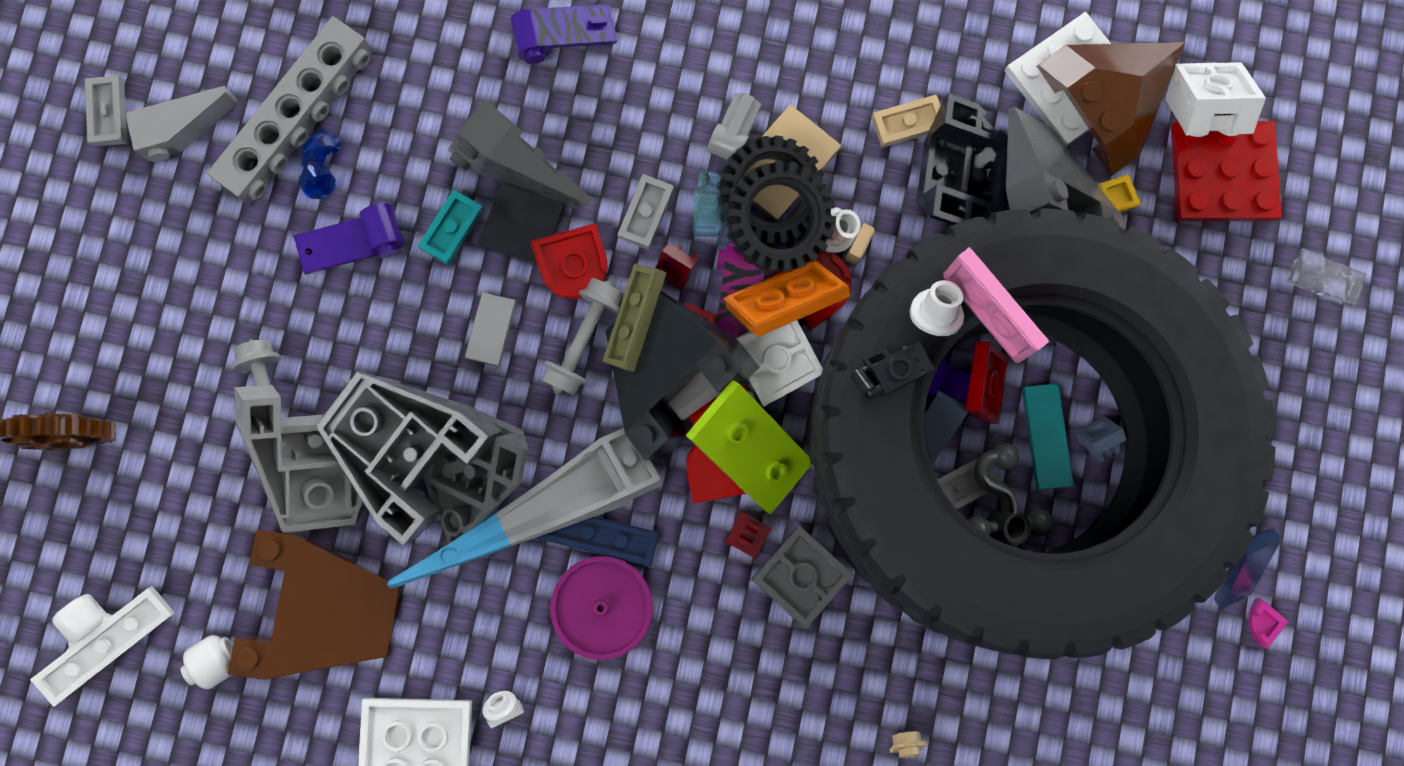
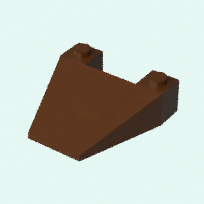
[228,530,401,680]

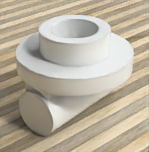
[483,691,524,729]

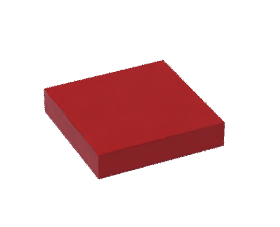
[966,341,1008,425]

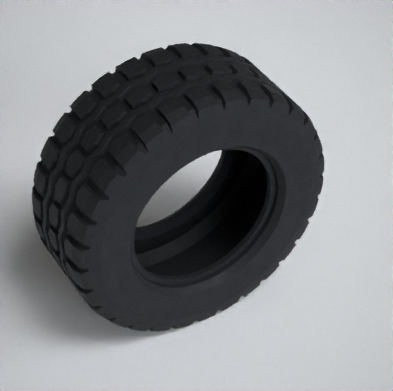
[809,208,1276,659]

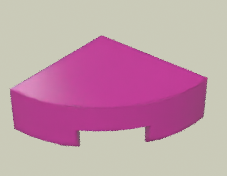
[1249,598,1288,649]

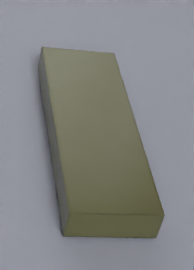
[602,263,666,372]

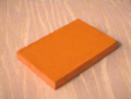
[724,260,850,337]

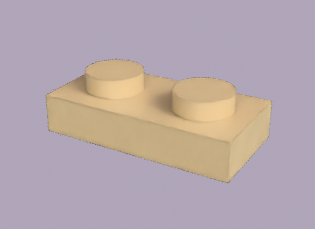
[871,94,940,148]

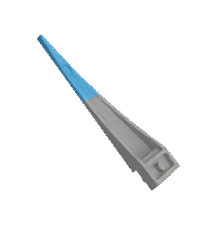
[387,428,662,588]

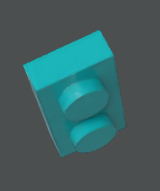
[418,189,484,266]

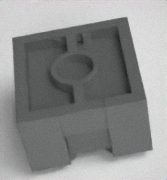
[750,526,854,629]

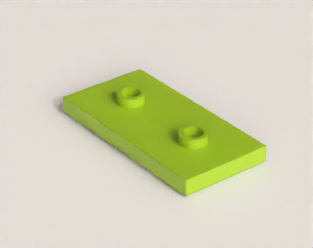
[685,380,812,515]

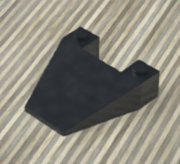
[605,291,760,461]

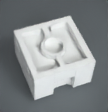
[1165,62,1266,137]
[736,320,823,407]

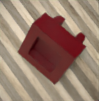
[655,243,697,290]
[725,511,772,559]

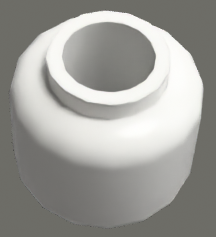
[181,635,234,689]

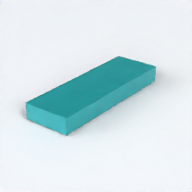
[1022,384,1074,490]

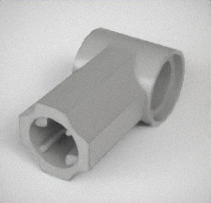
[707,93,762,160]

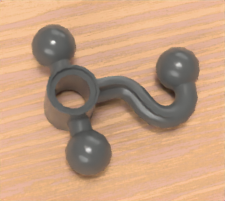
[967,442,1054,544]

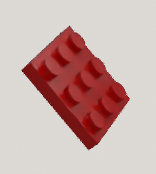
[1171,121,1282,222]

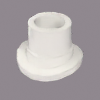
[825,207,861,254]
[909,280,964,336]

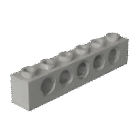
[206,16,373,206]

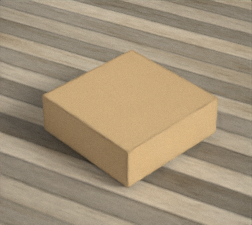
[844,223,875,266]

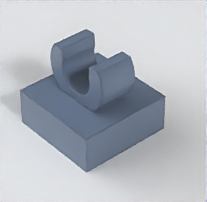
[1075,416,1126,463]

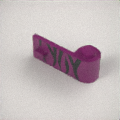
[716,243,765,338]

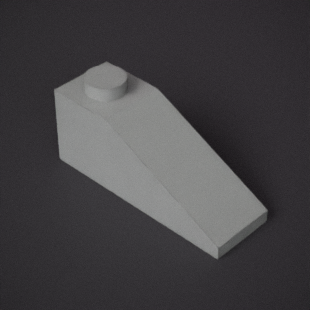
[125,86,238,162]

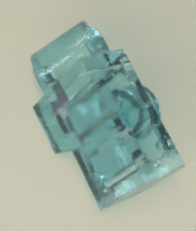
[693,170,724,237]

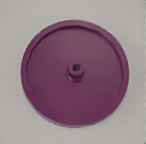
[550,556,653,660]

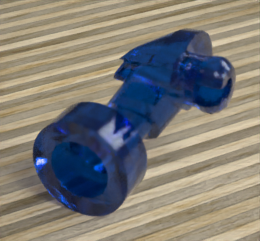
[298,129,341,199]

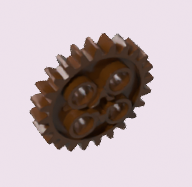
[0,412,116,451]

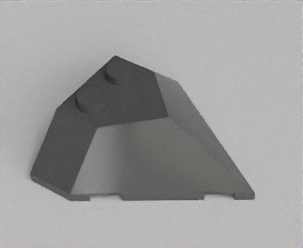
[423,410,528,547]

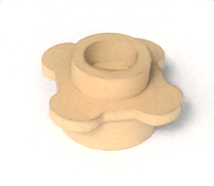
[889,731,928,758]

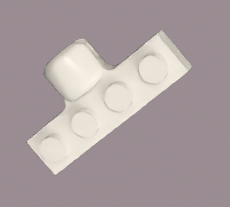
[30,586,175,707]

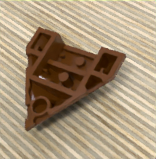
[1037,42,1186,176]

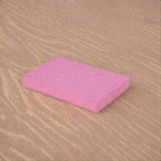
[943,247,1050,363]

